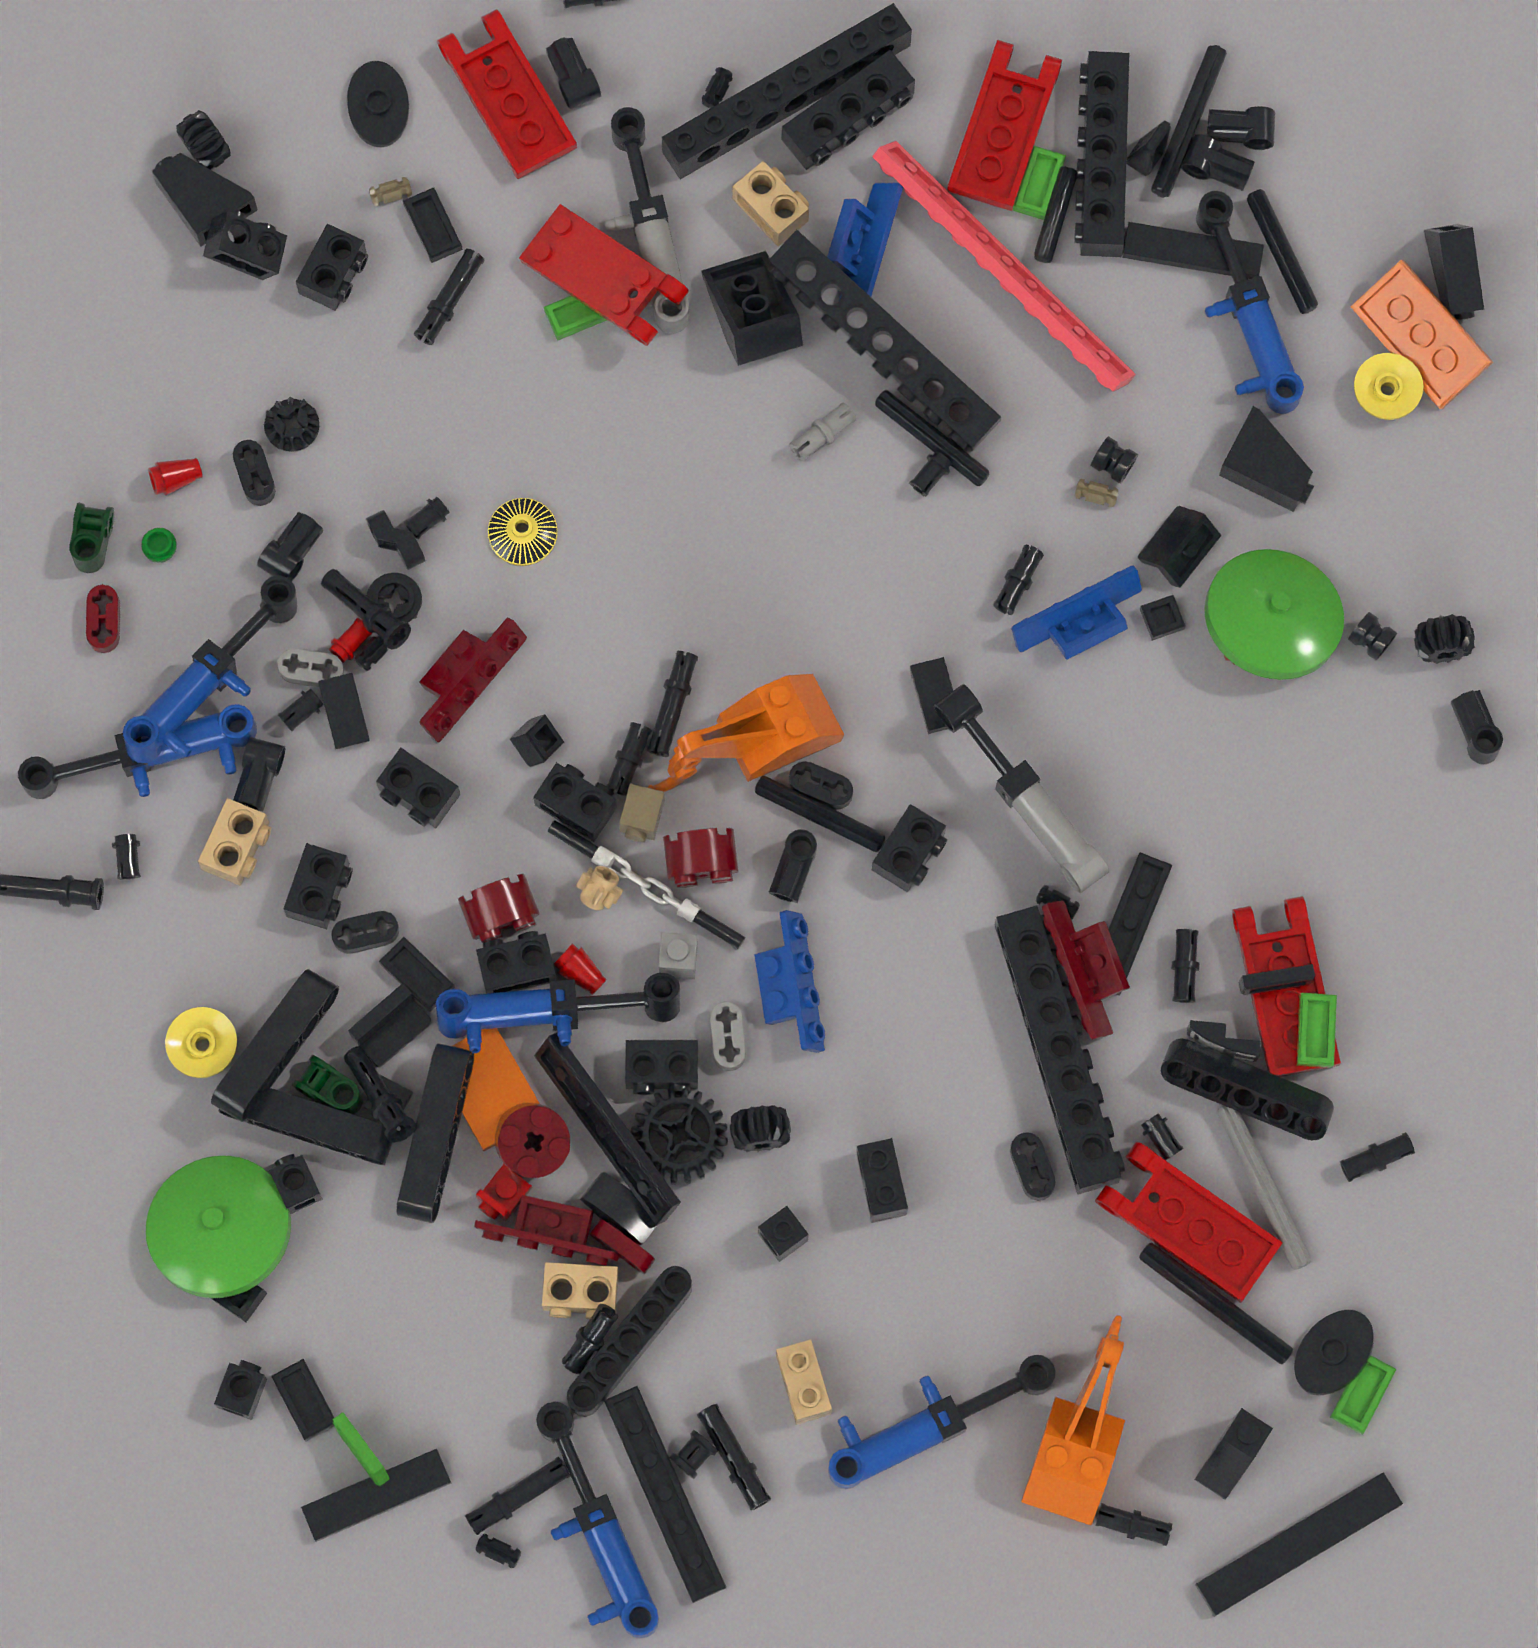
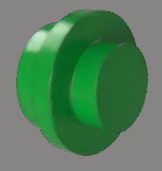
[141,528,177,562]

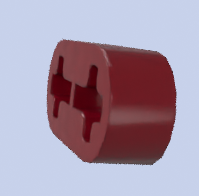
[86,584,120,653]
[590,1219,655,1274]

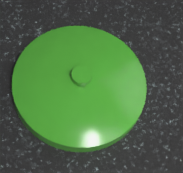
[1204,549,1344,680]
[146,1156,291,1298]

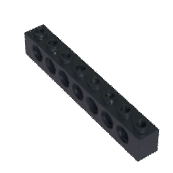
[662,3,912,180]
[769,229,1001,451]
[994,906,1125,1195]

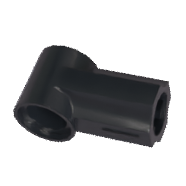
[546,37,601,109]
[1207,106,1275,150]
[1181,134,1255,191]
[257,512,323,581]
[1451,690,1503,764]
[233,737,286,811]
[769,829,817,903]

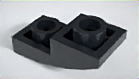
[580,1172,658,1245]

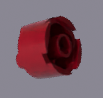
[663,828,739,888]
[458,874,540,943]
[495,1103,570,1178]

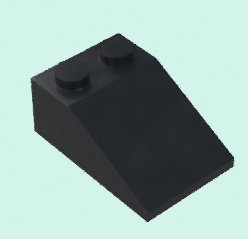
[701,251,803,366]

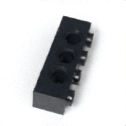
[781,50,915,170]

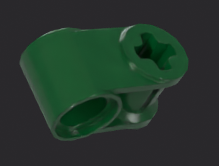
[69,502,114,573]
[292,1055,363,1115]

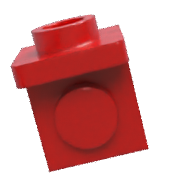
[476,1164,532,1222]

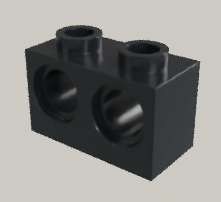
[203,210,288,280]
[296,224,368,311]
[376,747,461,828]
[533,762,617,842]
[872,804,948,892]
[283,843,353,930]
[476,931,557,994]
[625,1040,698,1095]
[856,1138,908,1223]

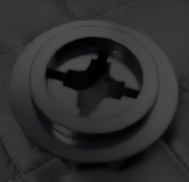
[263,397,320,452]
[367,573,422,623]

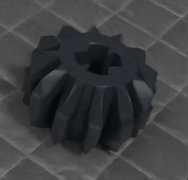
[176,110,231,170]
[1414,614,1475,664]
[730,1105,791,1152]

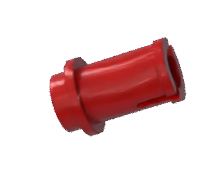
[329,618,372,663]

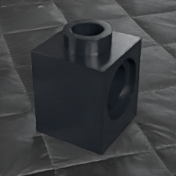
[269,1154,323,1214]
[758,1206,809,1262]
[214,1360,267,1420]

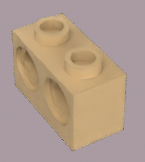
[732,161,809,247]
[198,798,271,886]
[542,1262,619,1320]
[776,1339,832,1425]

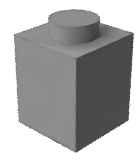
[659,932,698,979]

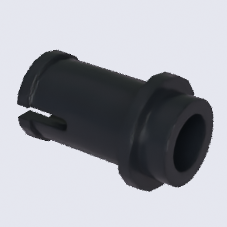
[909,451,952,497]
[404,497,450,539]
[278,689,324,732]
[112,834,141,880]
[1141,1113,1184,1160]

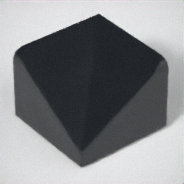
[510,714,564,766]

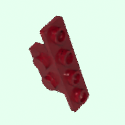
[419,617,527,742]
[1042,901,1130,1040]
[474,1195,620,1266]

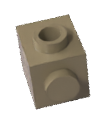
[619,784,665,842]

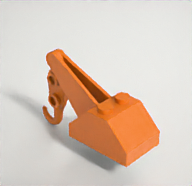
[647,674,844,792]
[1021,1315,1125,1525]

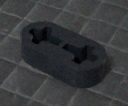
[232,440,276,506]
[789,761,853,810]
[331,911,399,954]
[1010,1132,1056,1201]

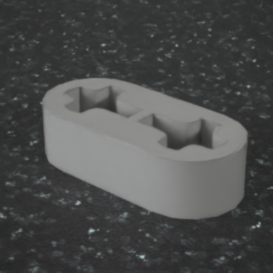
[277,648,344,688]
[710,1001,746,1071]

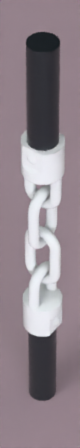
[548,820,746,949]

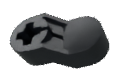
[365,510,426,570]

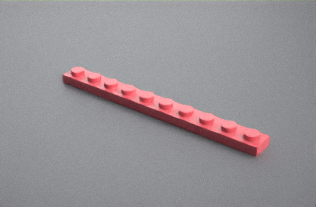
[872,141,1136,392]

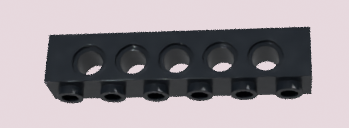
[1074,51,1130,257]

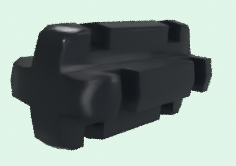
[702,67,733,109]
[355,635,388,671]
[1036,885,1080,920]
[475,1534,521,1568]

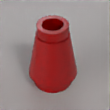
[148,458,203,496]
[553,943,607,995]

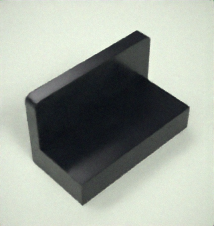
[1138,506,1222,588]
[348,983,432,1067]

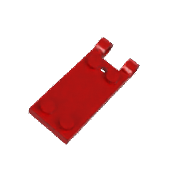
[437,9,577,179]
[947,40,1063,211]
[519,204,689,346]
[1232,896,1341,1077]
[1095,1142,1283,1303]

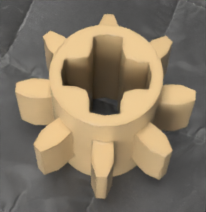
[576,866,623,910]

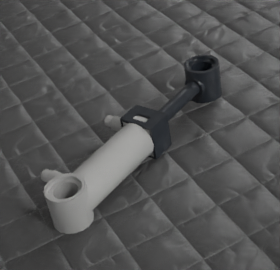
[605,107,689,334]
[934,684,1109,893]

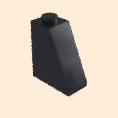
[152,153,258,247]
[1424,224,1484,320]
[1219,406,1314,512]
[1194,1408,1273,1500]

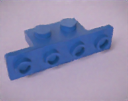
[827,183,903,301]
[1011,565,1142,660]
[754,910,825,1053]

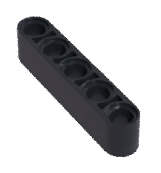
[211,969,339,1122]
[1160,1038,1334,1141]
[396,1043,474,1223]
[218,1088,392,1165]
[567,1266,692,1417]

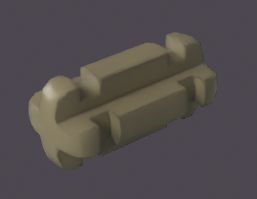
[369,177,412,206]
[1075,479,1118,507]

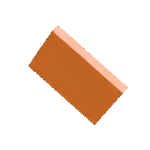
[431,1028,540,1152]

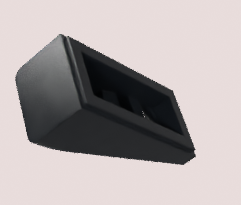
[1126,120,1171,176]

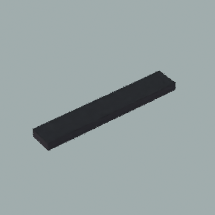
[534,1032,681,1225]
[604,1386,726,1603]
[1195,1472,1403,1617]

